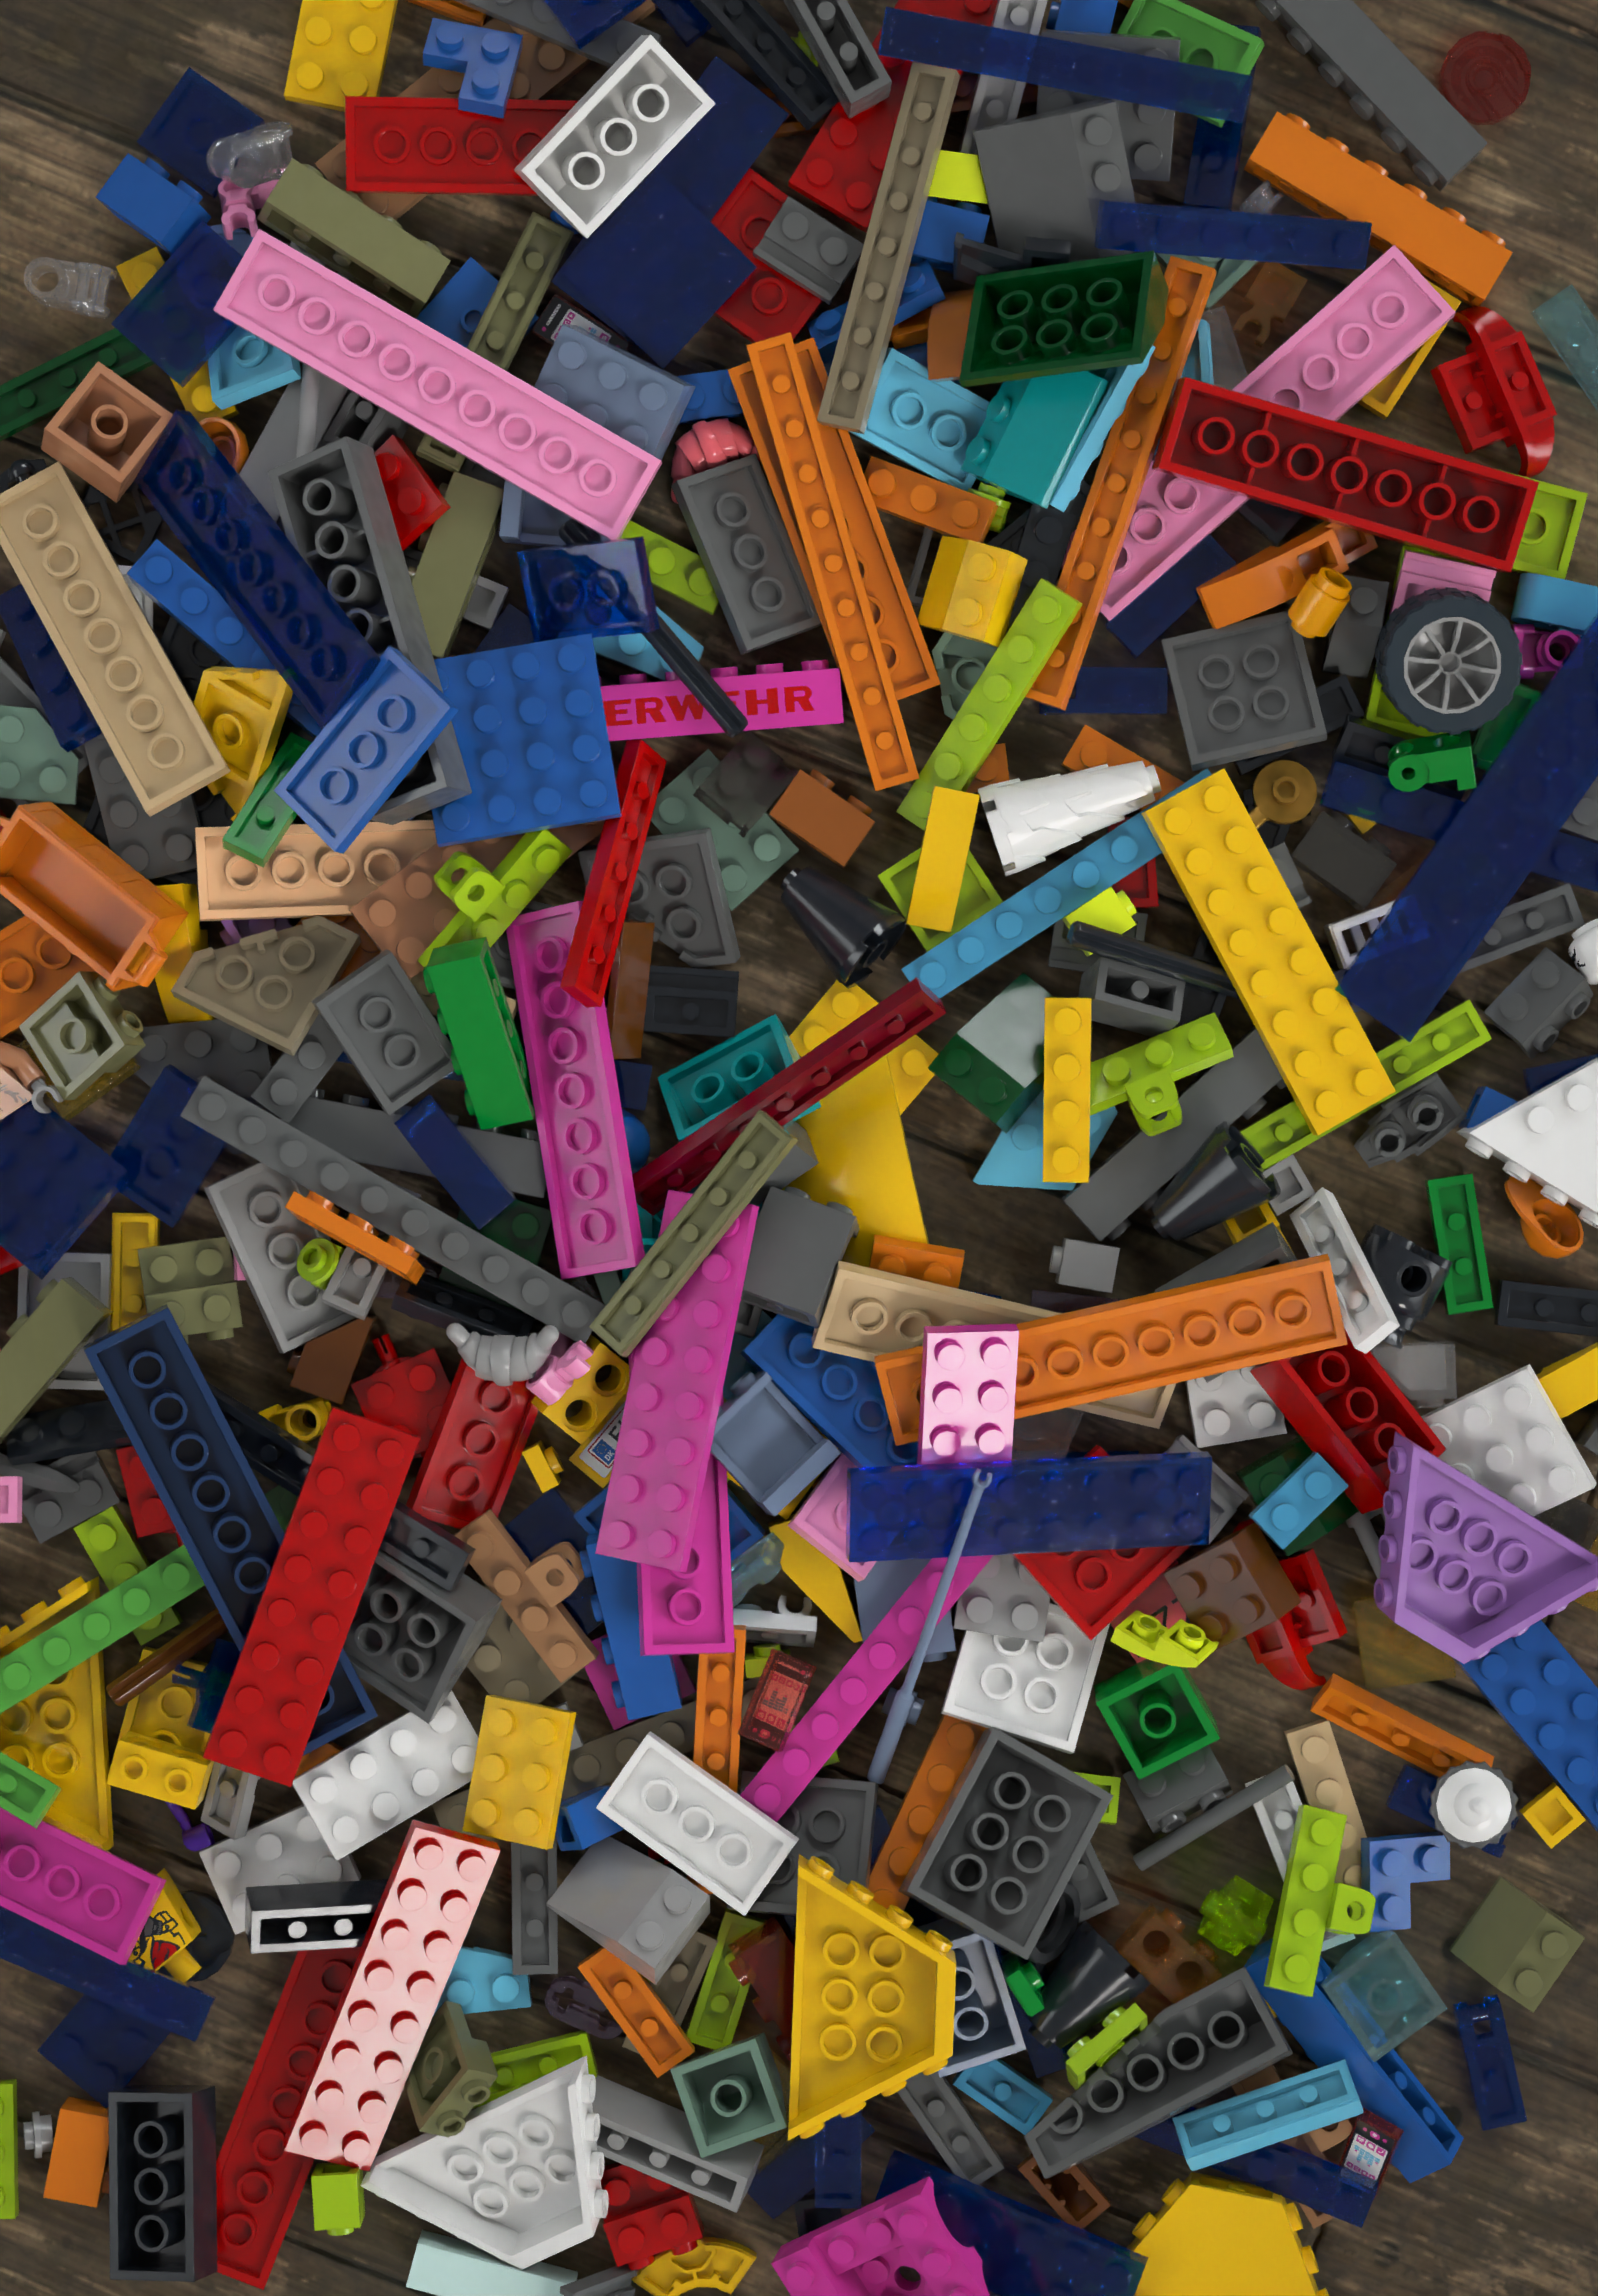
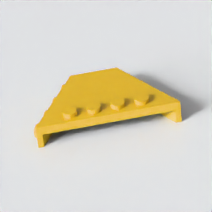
[0,1576,114,1851]
[788,1854,956,2141]
[1077,2172,1329,2296]

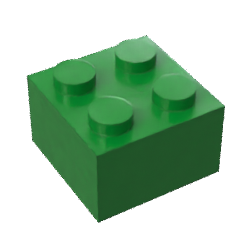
[1094,1659,1220,1780]

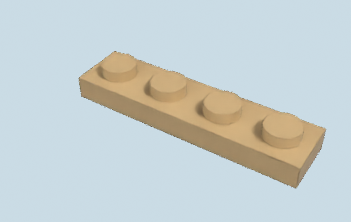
[1284,1718,1367,1888]

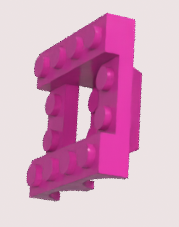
[771,2176,990,2296]

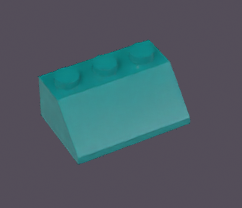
[961,371,1109,509]
[657,1014,822,1142]

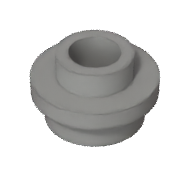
[23,2111,53,2158]

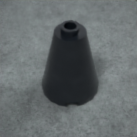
[780,866,906,989]
[1150,1121,1281,1242]
[1027,1920,1151,2049]

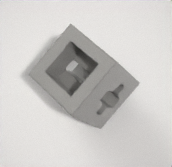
[1049,1237,1120,1293]

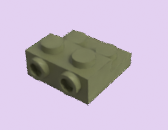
[19,971,146,1100]
[137,1235,243,1344]
[405,2001,498,2138]

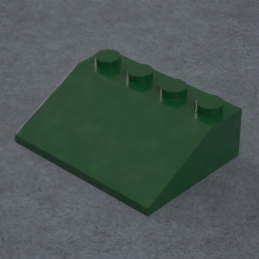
[959,250,1169,387]

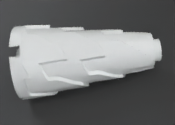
[978,761,1162,876]

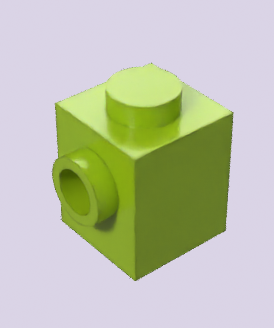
[311,2163,365,2236]

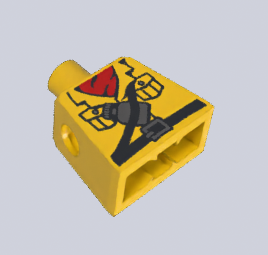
[126,1868,202,1986]

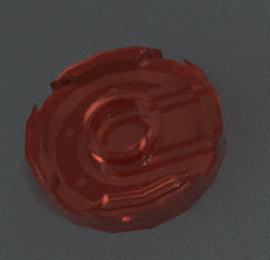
[1439,31,1531,125]

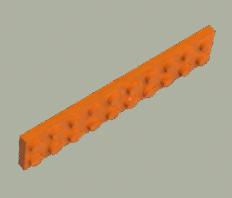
[874,1254,1348,1446]

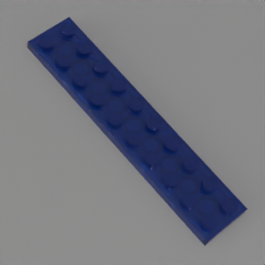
[1335,613,1598,1042]

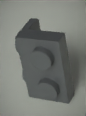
[1483,947,1593,1059]
[1123,1745,1233,1833]

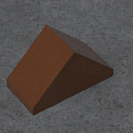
[1017,2154,1111,2235]

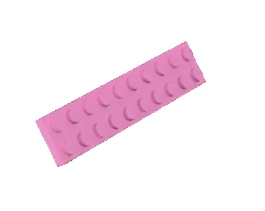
[213,229,662,543]
[1061,245,1456,623]

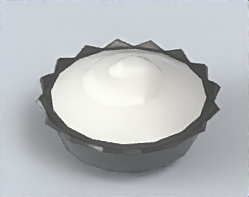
[1429,1761,1519,1850]

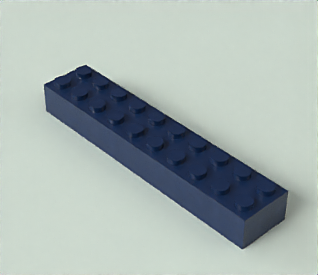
[83,1304,378,1756]

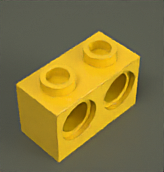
[531,1334,629,1445]
[107,1731,214,1810]

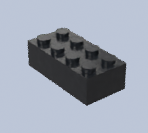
[108,2085,218,2282]

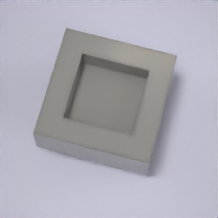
[1263,1154,1316,1216]

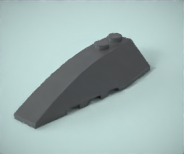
[1024,1967,1293,2179]

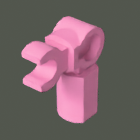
[218,175,282,240]
[526,1332,594,1405]

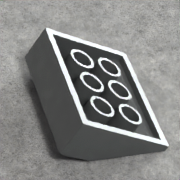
[972,96,1145,261]
[343,1548,503,1724]
[899,1727,1114,1960]

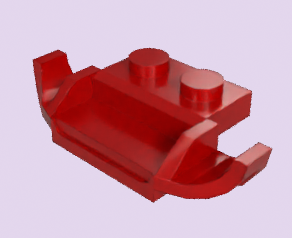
[1430,306,1557,478]
[1233,1519,1348,1691]

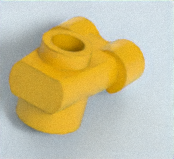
[258,1397,332,1443]

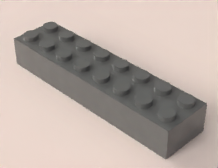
[268,436,472,825]

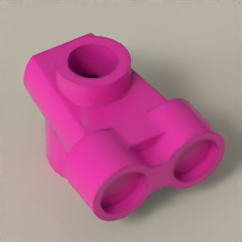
[1511,624,1582,679]

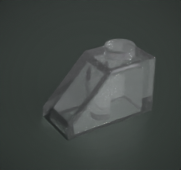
[1370,1341,1457,1408]

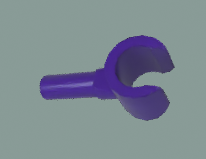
[164,1801,215,1851]

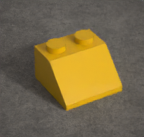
[917,535,1028,647]

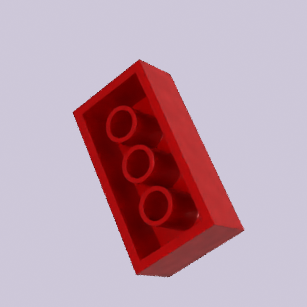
[1250,1327,1447,1514]

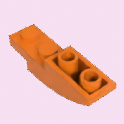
[1196,521,1378,629]

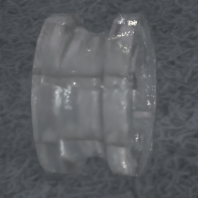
[1238,180,1284,225]

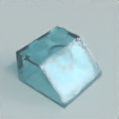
[1320,1930,1447,2062]

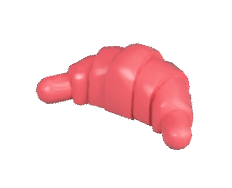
[671,418,761,504]

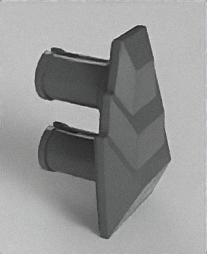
[1354,1072,1467,1168]

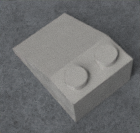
[546,1837,710,1985]

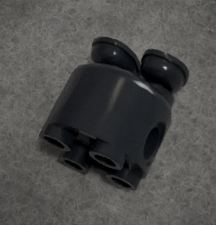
[1360,1223,1453,1350]

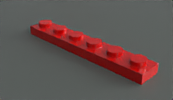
[560,739,667,1008]

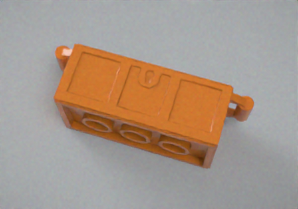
[0,801,189,992]

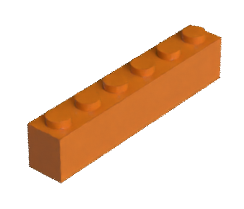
[1244,111,1513,306]

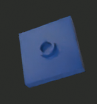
[416,257,540,348]

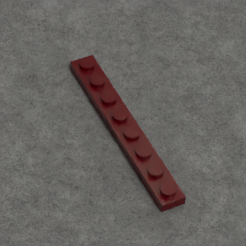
[632,977,946,1216]

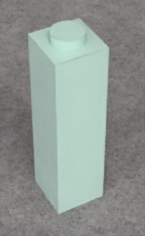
[406,2230,578,2296]

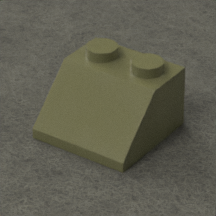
[1449,1876,1585,2013]

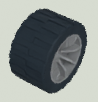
[1374,587,1523,735]

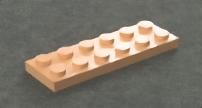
[195,820,437,921]

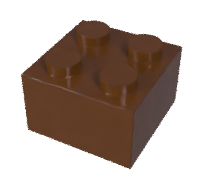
[1163,1522,1302,1651]

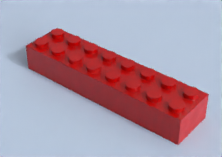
[1152,377,1539,572]

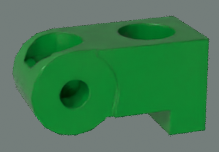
[1388,730,1477,792]

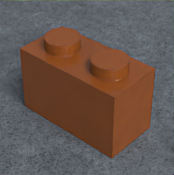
[769,769,875,869]

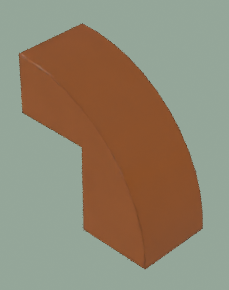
[927,289,974,382]

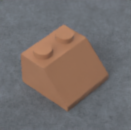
[41,361,174,503]

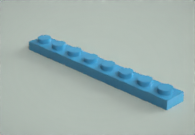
[901,768,1211,999]

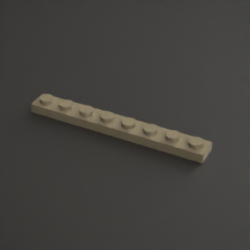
[817,62,960,434]
[432,1676,768,1836]

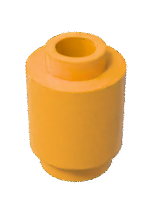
[1288,567,1352,638]

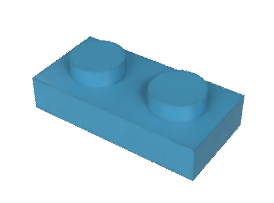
[1249,1452,1349,1550]
[952,2058,1053,2135]

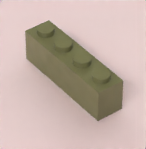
[257,158,451,318]
[408,471,504,660]
[0,1277,112,1444]

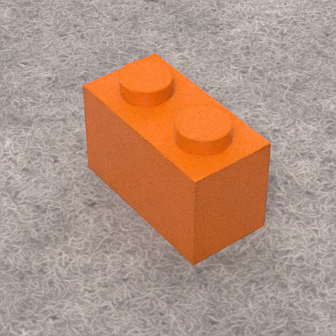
[43,2097,109,2208]

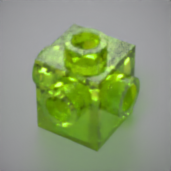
[1197,1875,1274,1957]

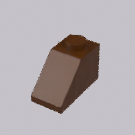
[287,1313,377,1405]

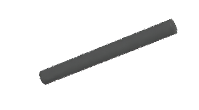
[1133,1764,1295,1871]

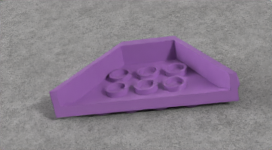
[1374,1431,1598,1664]

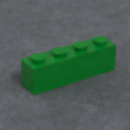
[423,937,535,1130]

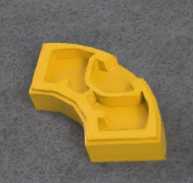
[631,2237,757,2296]

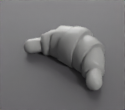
[446,1323,559,1386]

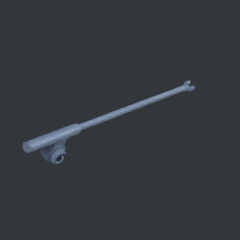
[867,1468,992,1784]

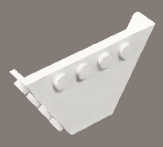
[1456,1057,1598,1229]
[360,2055,609,2270]

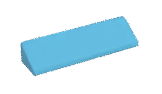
[1172,2059,1364,2171]

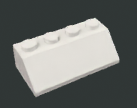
[514,34,716,238]

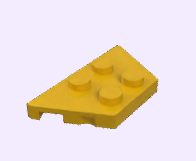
[194,666,299,821]

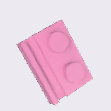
[1389,549,1497,615]

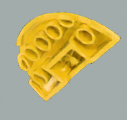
[781,1054,929,1267]

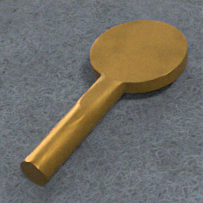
[1248,760,1317,829]

